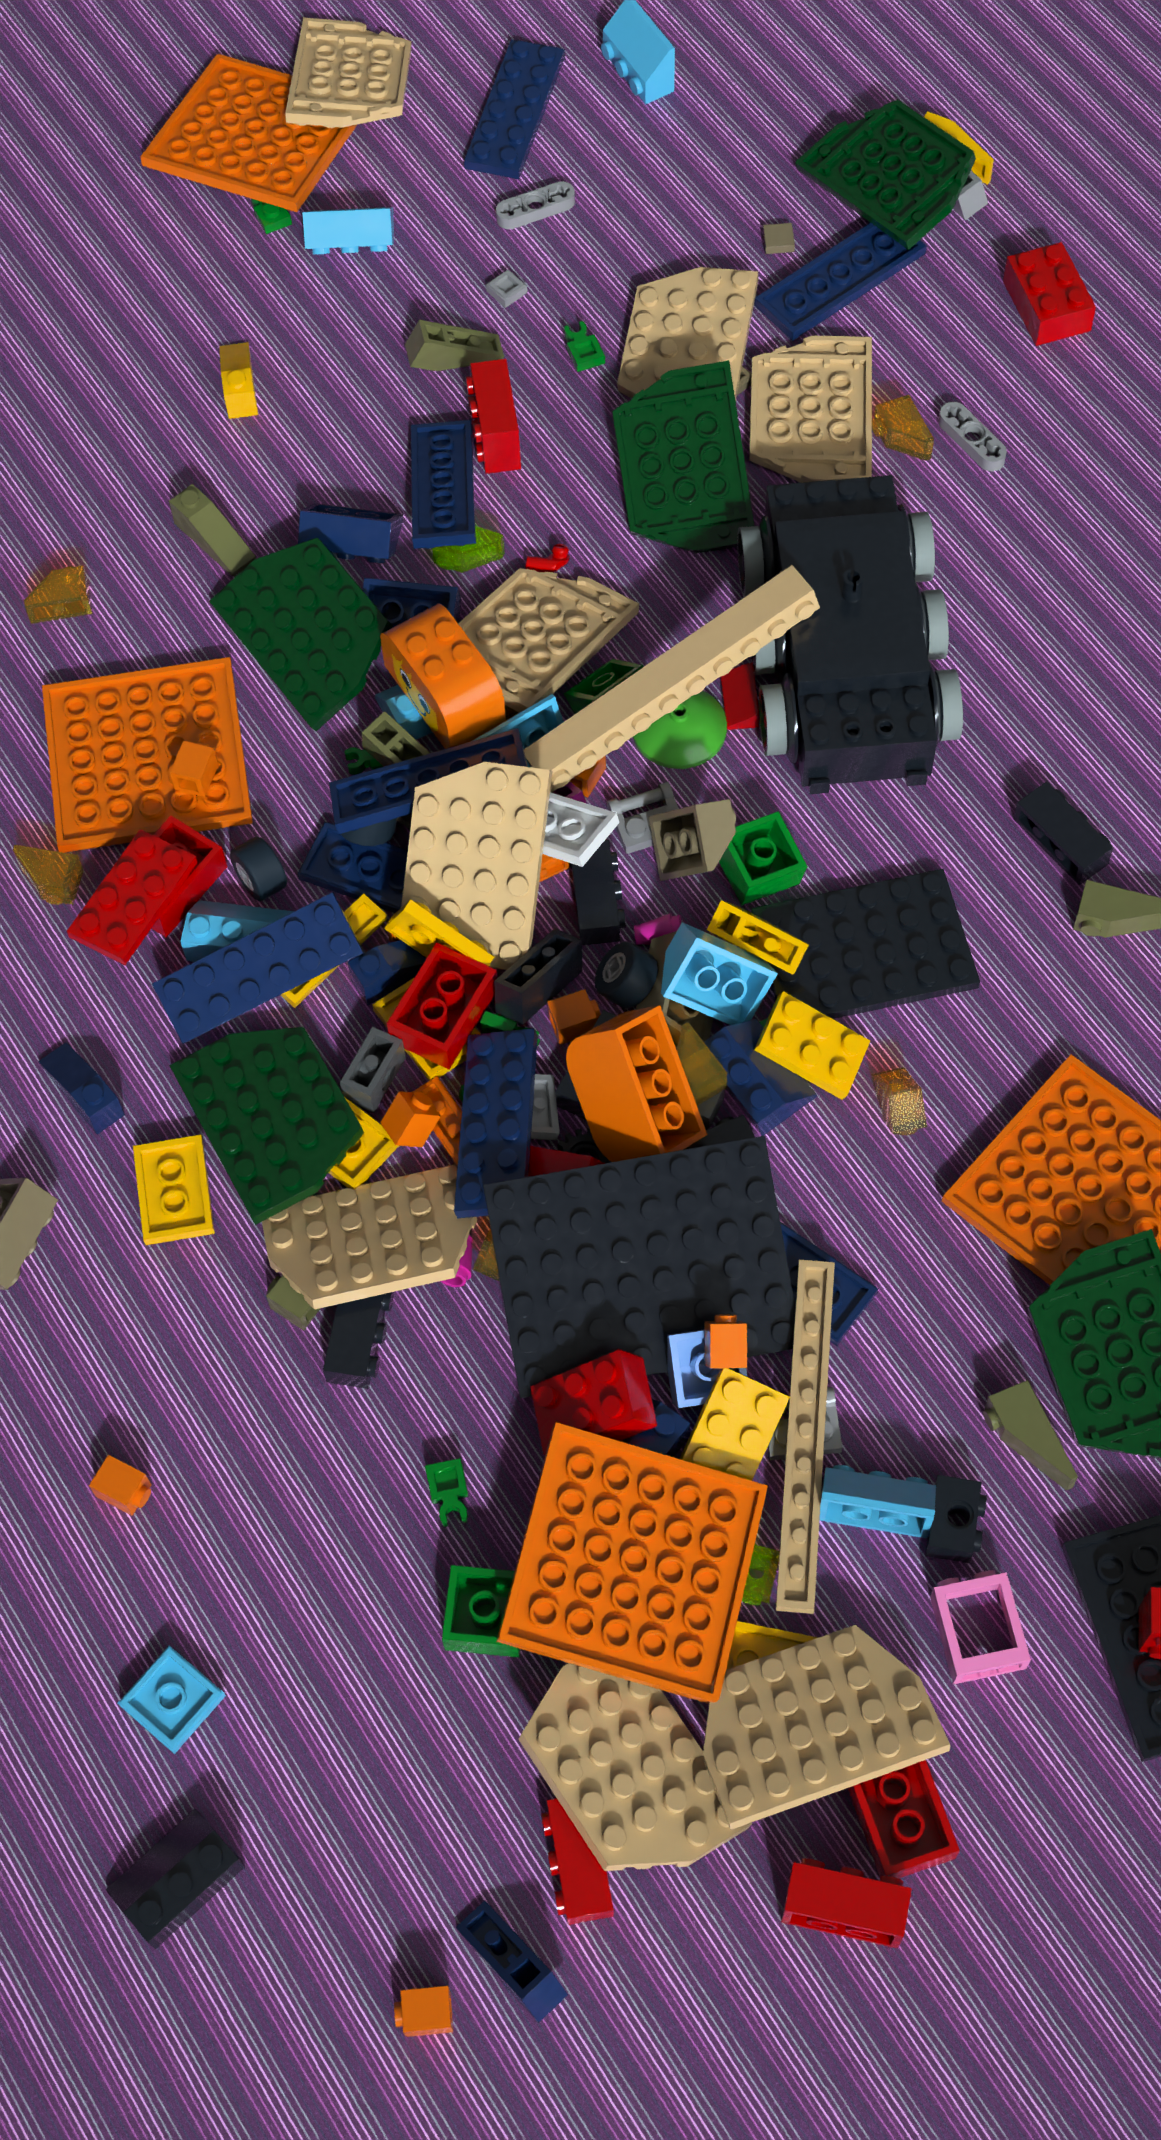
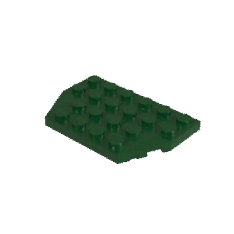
[795,99,976,250]
[612,360,754,553]
[209,538,392,731]
[169,1027,364,1225]
[1027,1229,1161,1458]

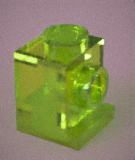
[742,1545,780,1605]

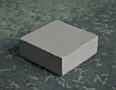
[486,269,528,308]

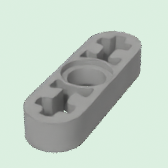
[496,181,575,229]
[939,402,1007,471]

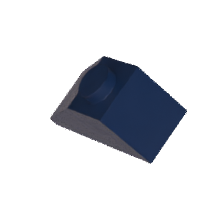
[347,940,427,1006]
[38,1042,125,1135]
[456,1900,568,2023]

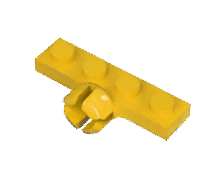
[281,893,388,1008]

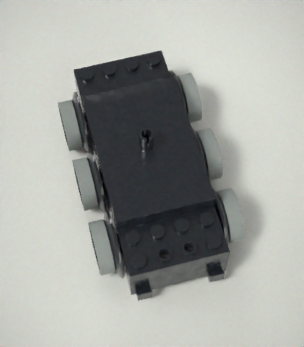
[737,475,963,794]

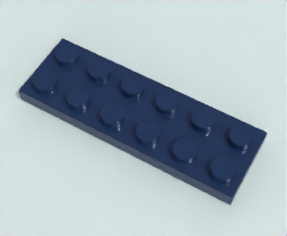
[464,39,565,179]
[754,223,927,341]
[411,420,476,549]
[329,728,528,834]
[152,892,364,1044]
[454,1028,538,1218]

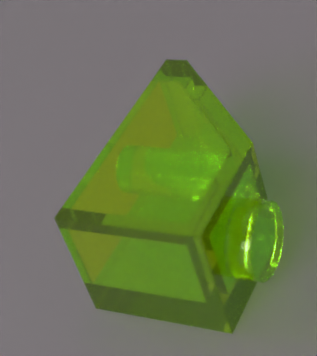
[432,526,505,573]

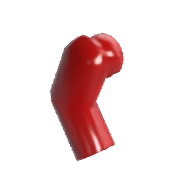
[526,544,570,573]

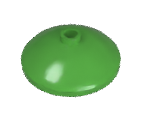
[633,690,727,769]

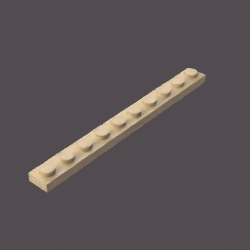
[776,1260,835,1614]

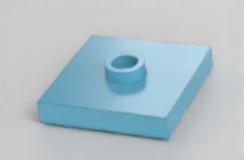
[117,1645,226,1754]

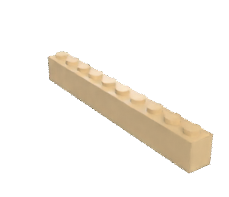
[524,565,820,793]

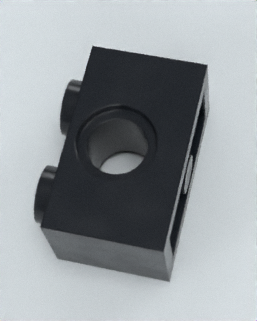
[925,1475,987,1563]

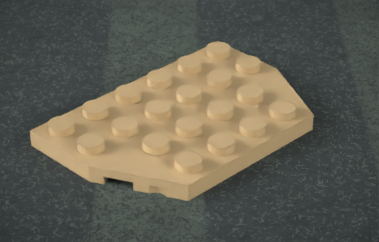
[285,17,411,128]
[617,267,759,401]
[749,335,872,483]
[458,568,639,713]
[401,762,553,970]
[262,1164,477,1310]
[703,1625,950,1830]
[518,1663,752,1871]

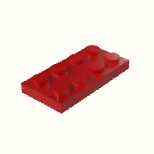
[67,829,198,965]

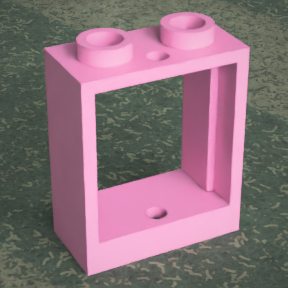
[930,1570,1031,1684]

